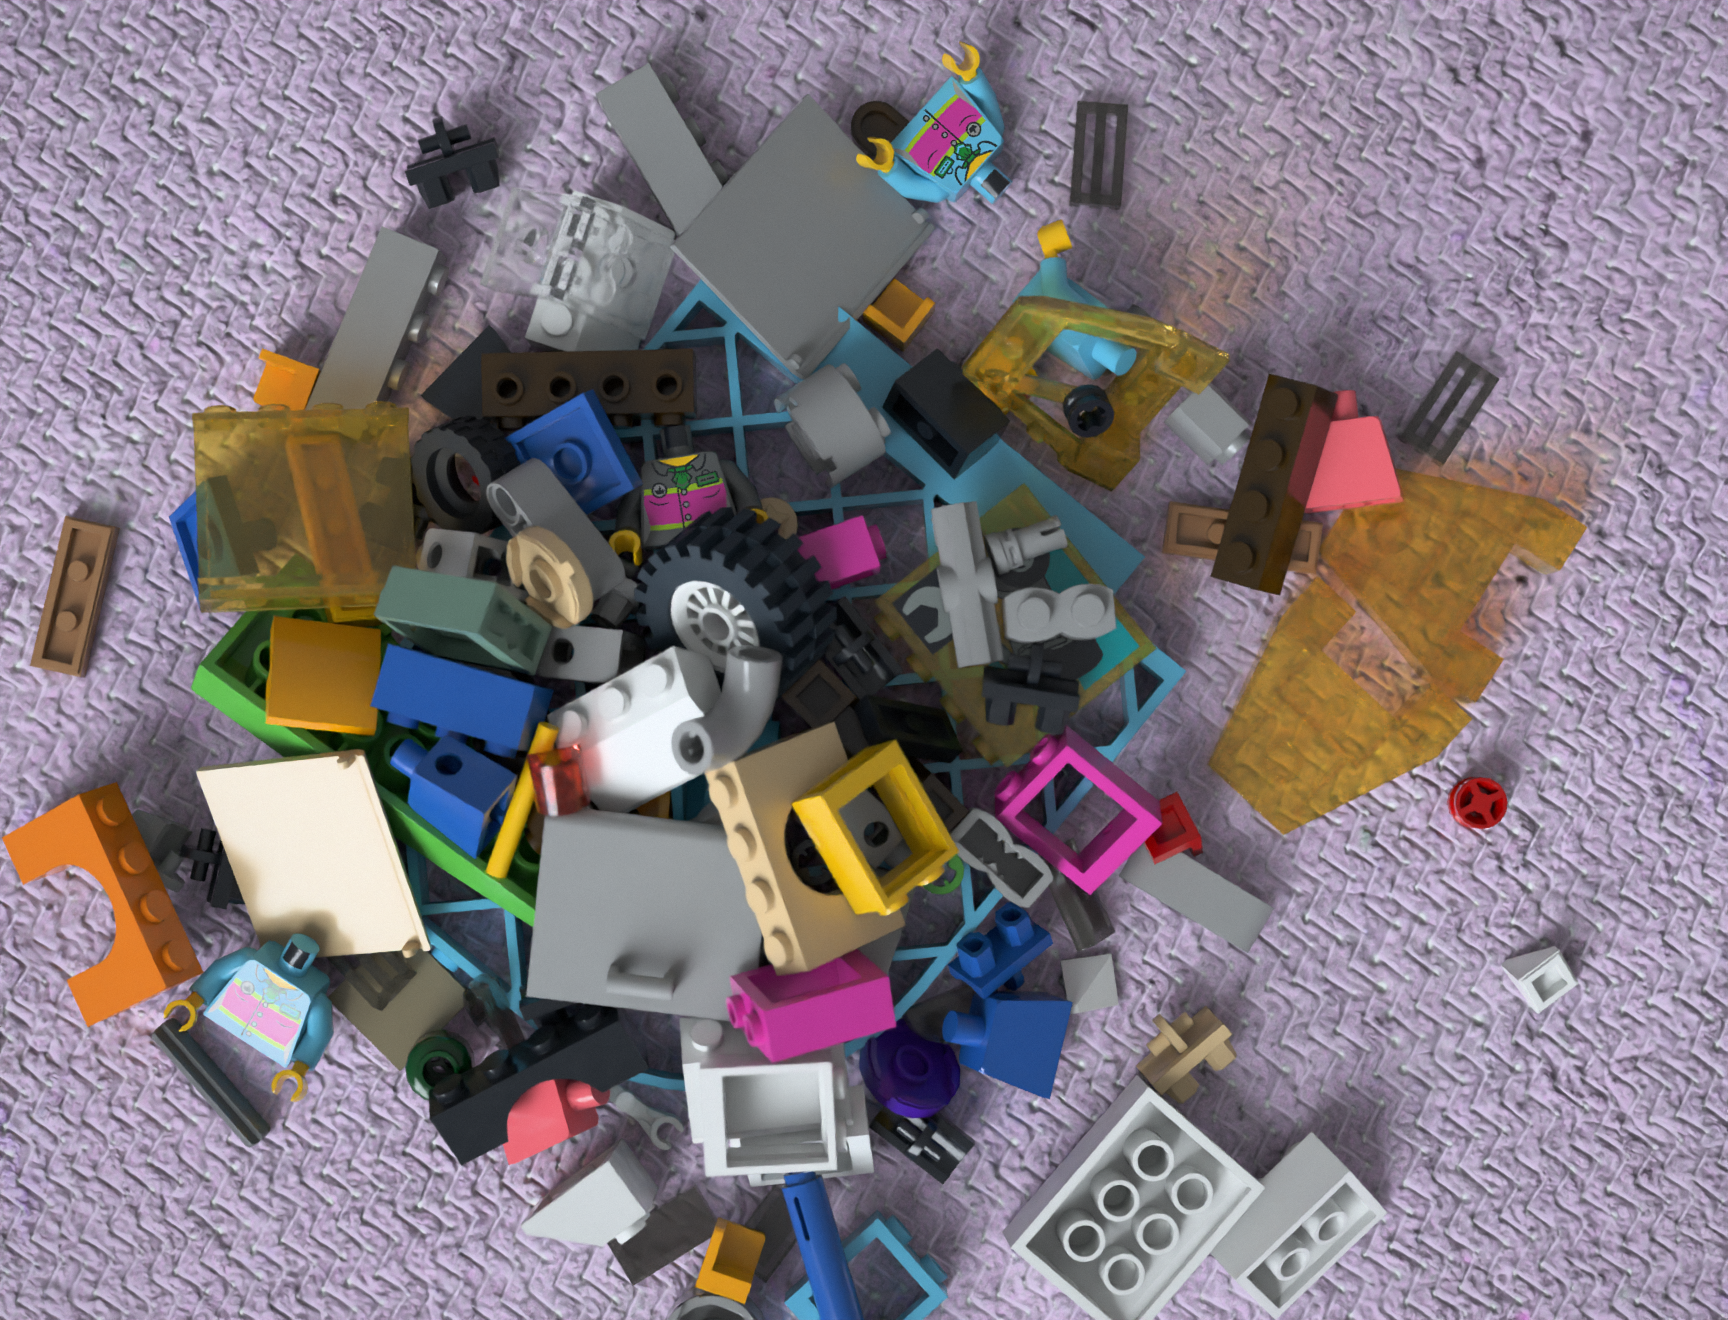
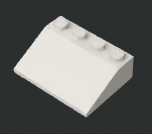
[1002,1075,1266,1320]

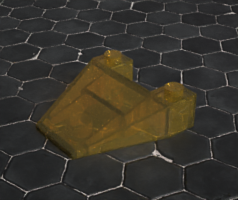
[1319,469,1587,704]
[1207,576,1472,835]

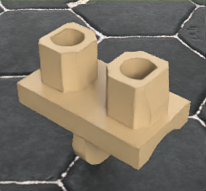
[1136,1006,1237,1104]

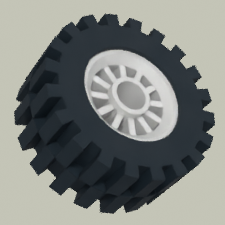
[634,507,837,701]

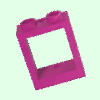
[798,515,887,590]
[994,725,1163,895]
[726,949,896,1063]

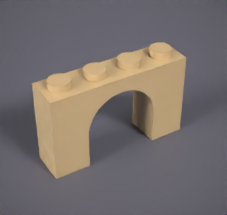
[705,722,906,976]

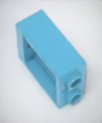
[784,1210,948,1320]

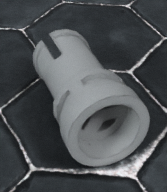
[984,515,1067,576]

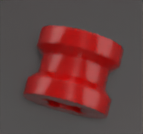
[1447,777,1508,829]

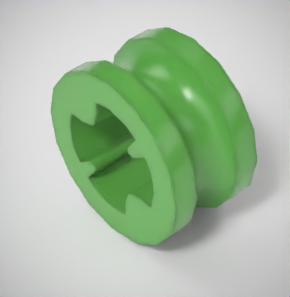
[923,854,964,895]

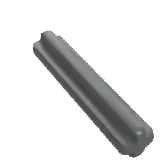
[152,1018,271,1148]

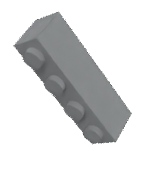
[596,63,729,236]
[302,226,449,447]

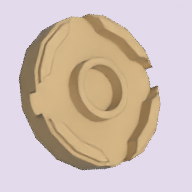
[506,526,593,629]

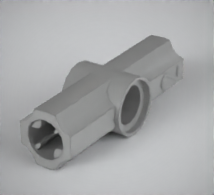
[931,501,1004,668]

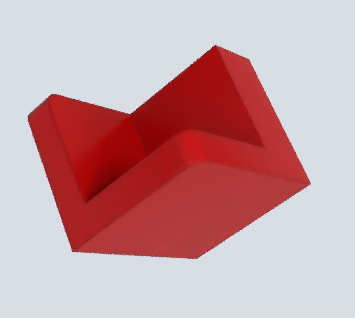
[1143,792,1203,865]

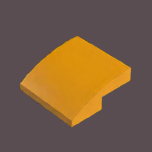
[266,616,381,736]

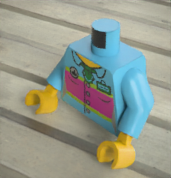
[856,41,1013,205]
[163,933,334,1102]

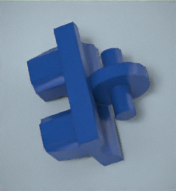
[948,902,1053,999]

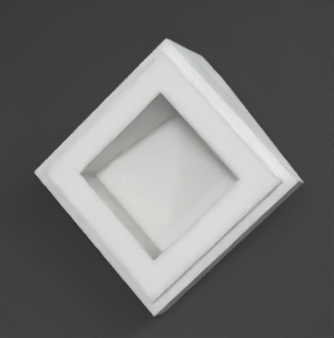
[1501,946,1579,1014]
[1060,953,1119,1014]

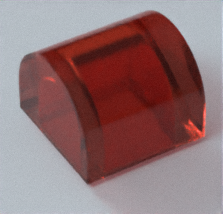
[526,744,591,816]

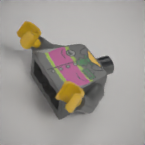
[609,425,769,565]

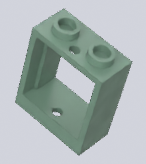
[374,566,552,676]

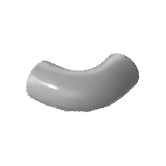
[671,646,783,775]

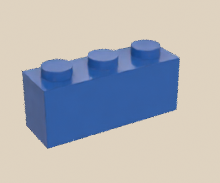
[371,644,553,758]

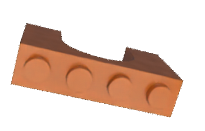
[2,782,204,1027]

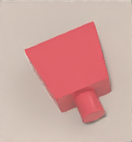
[1304,390,1404,514]
[503,1079,610,1165]

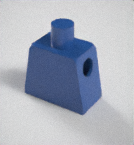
[390,736,517,859]
[942,991,1073,1099]

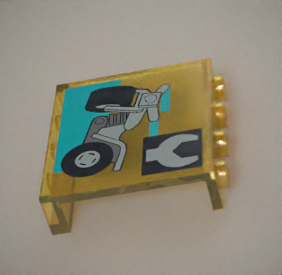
[873,483,1157,768]

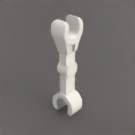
[609,1084,684,1150]

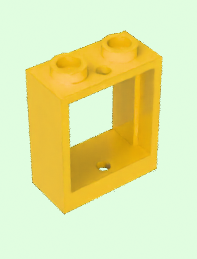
[791,740,959,916]

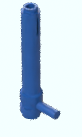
[781,1171,864,1320]

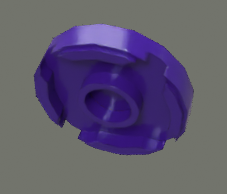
[859,1018,960,1119]

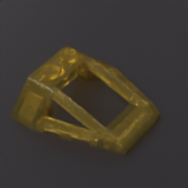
[962,296,1230,492]

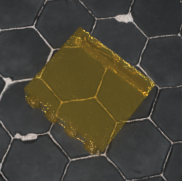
[192,401,416,613]

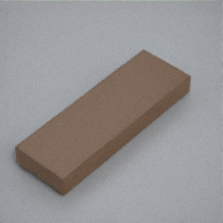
[1161,501,1323,575]
[30,516,120,678]

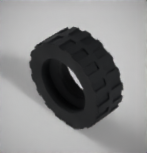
[411,415,521,535]

